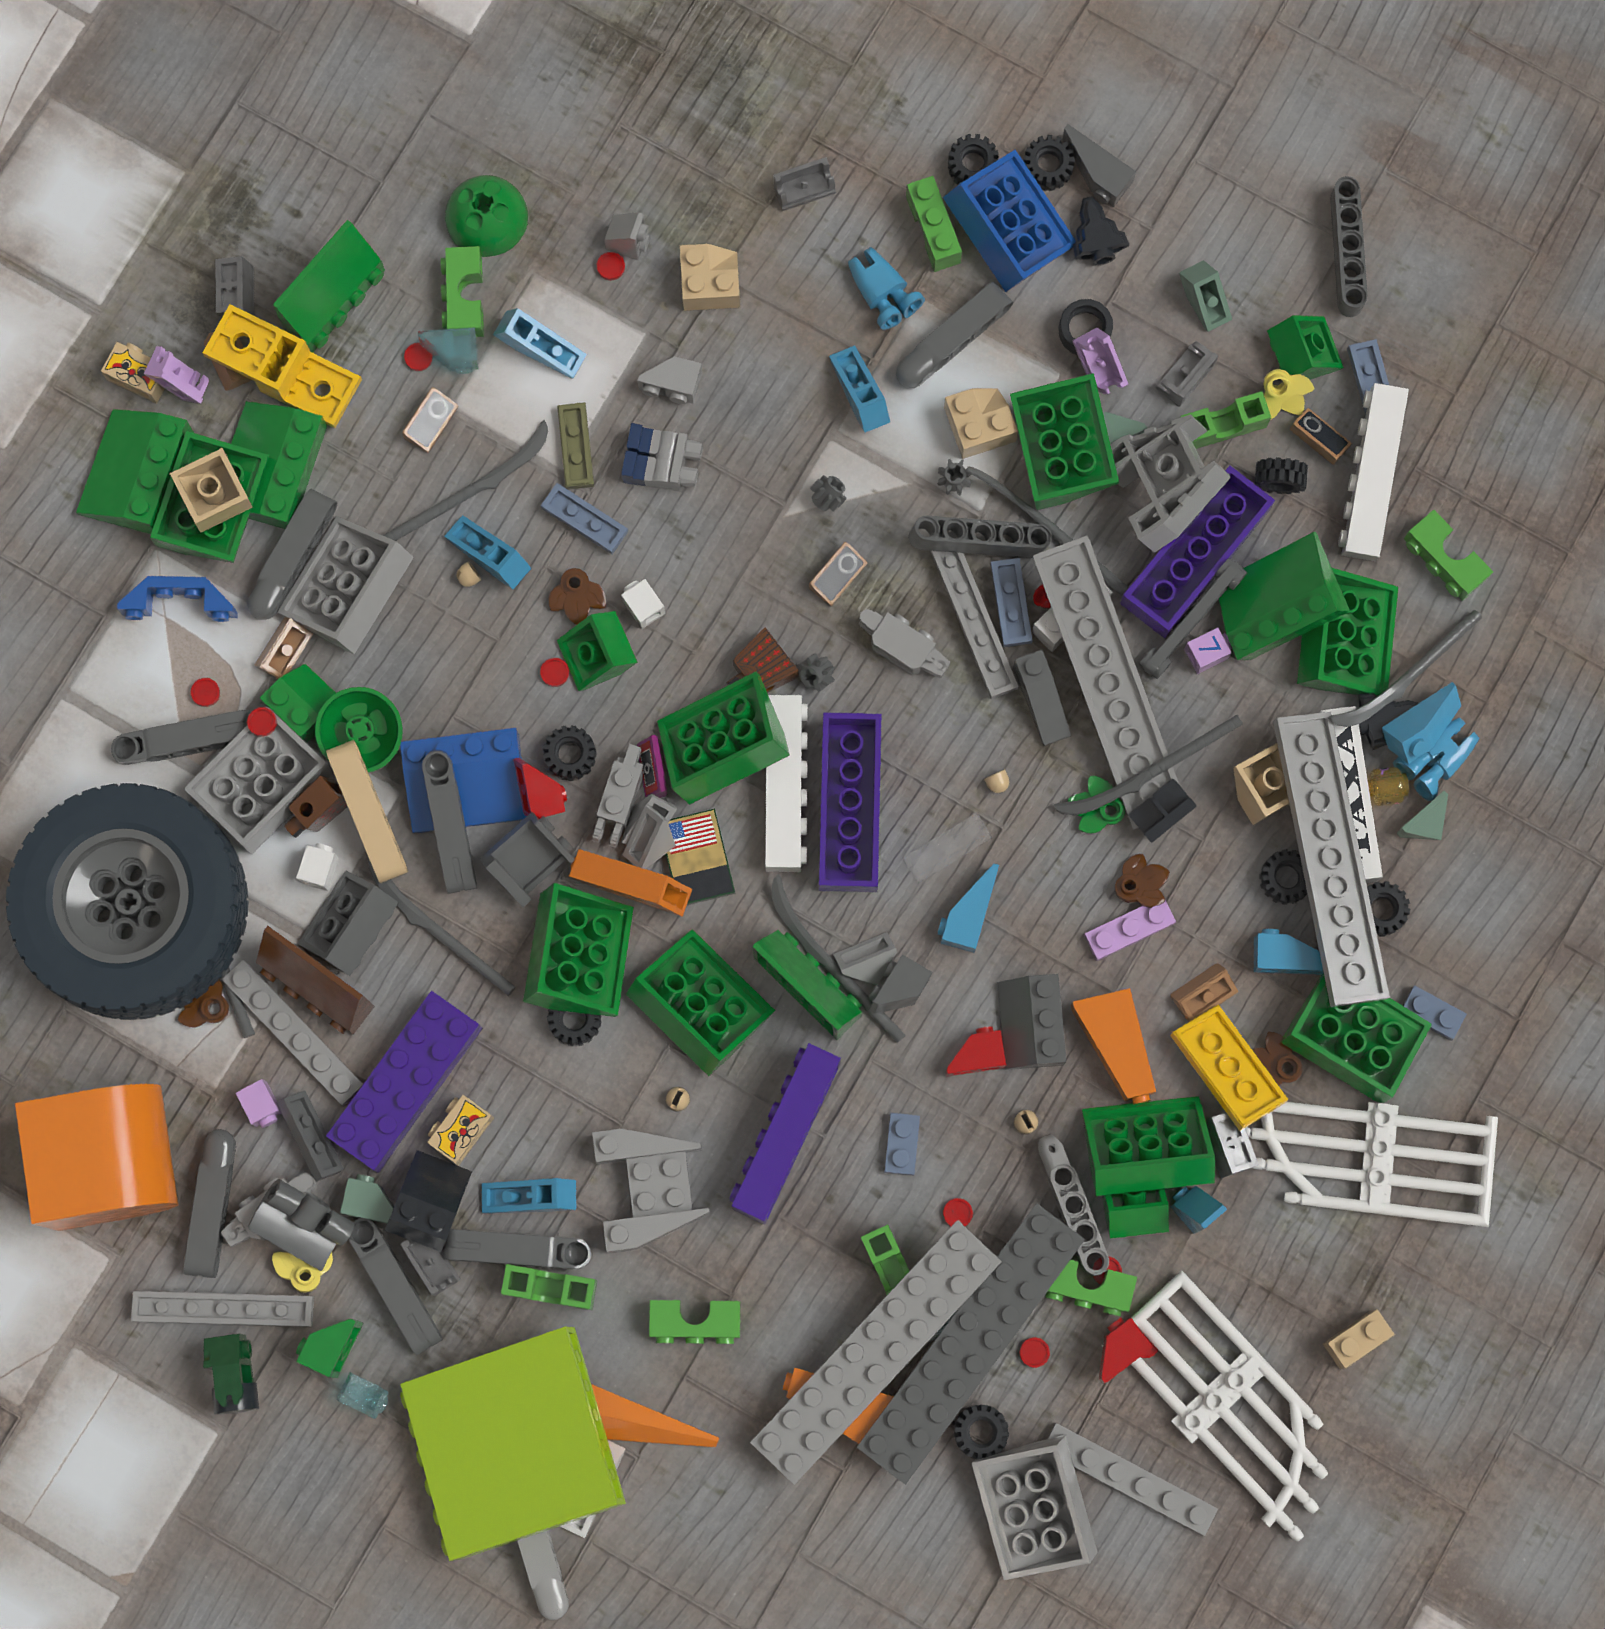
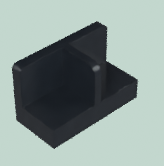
[1129,779,1197,843]

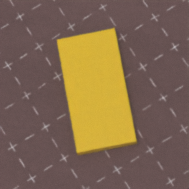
[1170,1004,1288,1131]

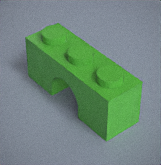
[906,176,962,272]
[441,246,484,338]
[1180,391,1271,449]
[1404,510,1493,601]
[861,1225,909,1295]
[1045,1260,1137,1317]
[501,1264,597,1310]
[649,1300,741,1344]

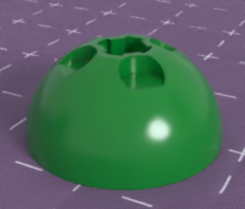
[445,175,528,257]
[315,687,403,773]

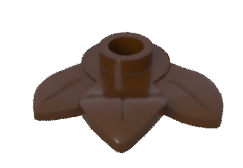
[549,568,606,625]
[1115,854,1170,908]
[177,980,229,1028]
[1253,1032,1302,1086]

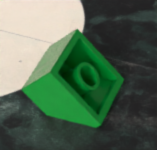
[1267,315,1344,380]
[557,611,638,691]
[260,664,336,743]
[1102,1189,1169,1239]
[296,1319,364,1378]

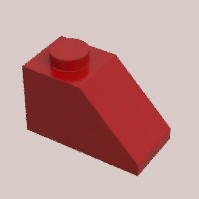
[514,758,567,819]
[946,1026,1006,1077]
[1099,1317,1153,1384]

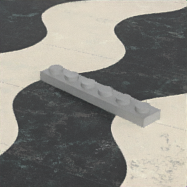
[930,531,1019,699]
[222,959,363,1106]
[131,1291,314,1327]
[1048,1423,1218,1536]

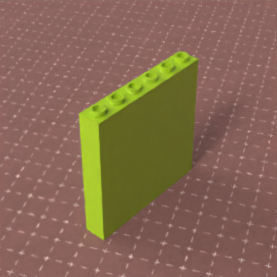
[400,1326,626,1561]

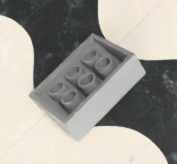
[277,516,414,654]
[184,706,334,854]
[972,1436,1098,1580]

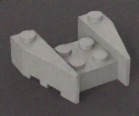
[1110,414,1231,553]
[592,1129,710,1253]

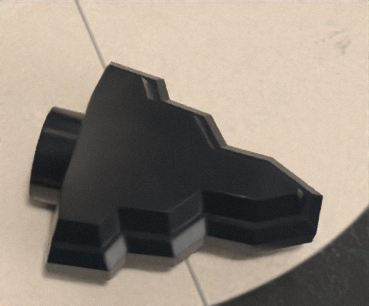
[1073,196,1129,265]
[1358,693,1419,750]

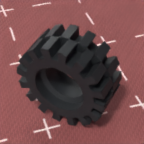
[948,134,999,185]
[1024,135,1075,191]
[1255,457,1308,494]
[543,725,596,781]
[1259,849,1308,905]
[1367,881,1410,937]
[547,1009,602,1046]
[954,1405,1009,1460]

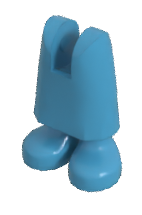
[848,247,925,330]
[1393,717,1480,801]

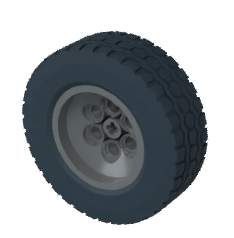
[6,783,249,1020]

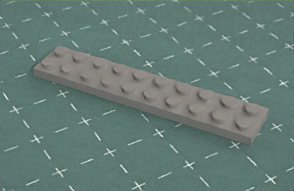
[1033,535,1179,829]
[1273,712,1390,1007]
[750,1220,1002,1485]

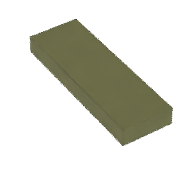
[557,402,594,490]

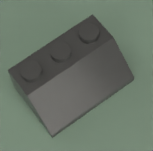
[297,871,399,976]
[997,974,1066,1070]

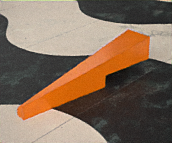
[591,1384,720,1447]

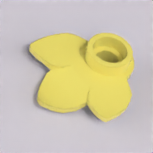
[1263,369,1314,420]
[272,1252,333,1293]

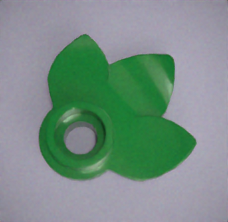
[1068,776,1125,834]

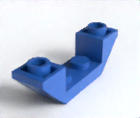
[117,576,238,622]

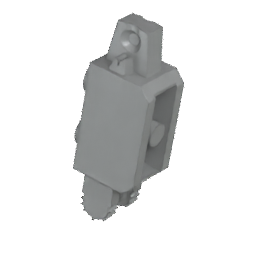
[859,609,950,679]
[592,744,644,848]
[221,1173,317,1247]

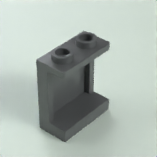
[480,812,575,907]

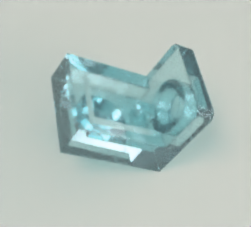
[336,1372,389,1419]

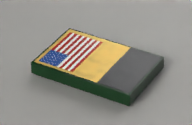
[666,809,736,905]

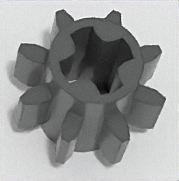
[937,459,971,496]
[810,475,847,511]
[799,653,835,692]

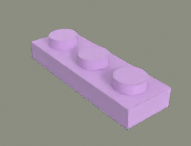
[1084,900,1176,961]

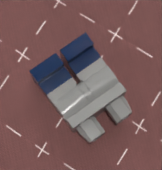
[621,423,703,491]

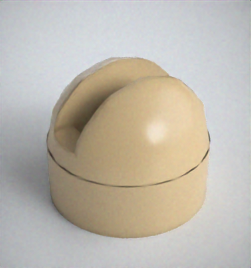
[456,561,481,587]
[984,769,1009,793]
[666,1087,690,1111]
[1014,1110,1038,1134]

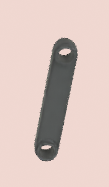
[1139,558,1247,679]

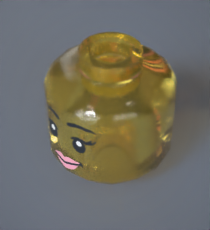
[1367,767,1409,806]

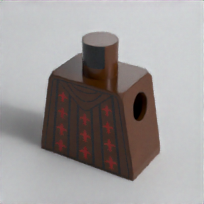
[726,627,799,693]
[284,776,348,838]

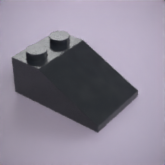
[385,1150,472,1252]

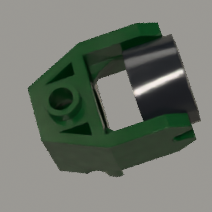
[203,1333,259,1415]

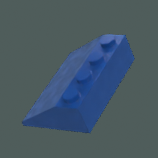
[943,149,1076,292]
[400,728,527,834]

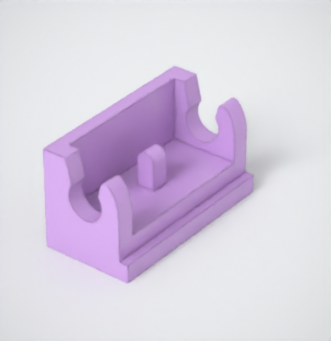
[1073,327,1128,394]
[144,346,209,404]

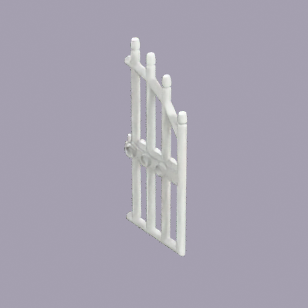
[1245,1102,1498,1227]
[1102,1270,1328,1542]

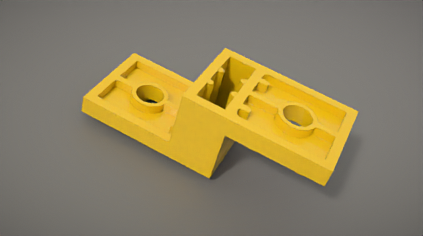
[202,304,362,428]

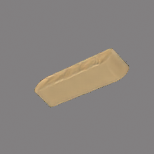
[326,740,408,883]

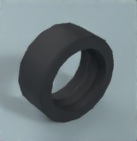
[1058,299,1113,355]

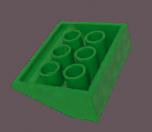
[273,220,385,353]
[1010,373,1119,510]
[231,401,327,529]
[76,409,194,534]
[150,431,269,563]
[1219,532,1350,660]
[1297,567,1399,696]
[657,671,790,805]
[523,883,634,1017]
[625,929,776,1076]
[752,930,862,1040]
[1281,972,1432,1103]
[1082,1096,1215,1196]

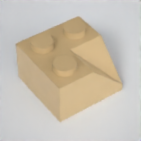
[680,244,740,311]
[944,388,1018,459]
[170,448,252,533]
[1233,743,1290,825]

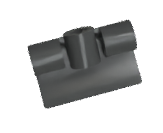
[248,1179,354,1271]

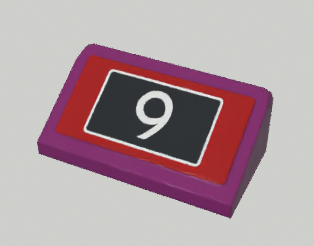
[637,735,668,798]

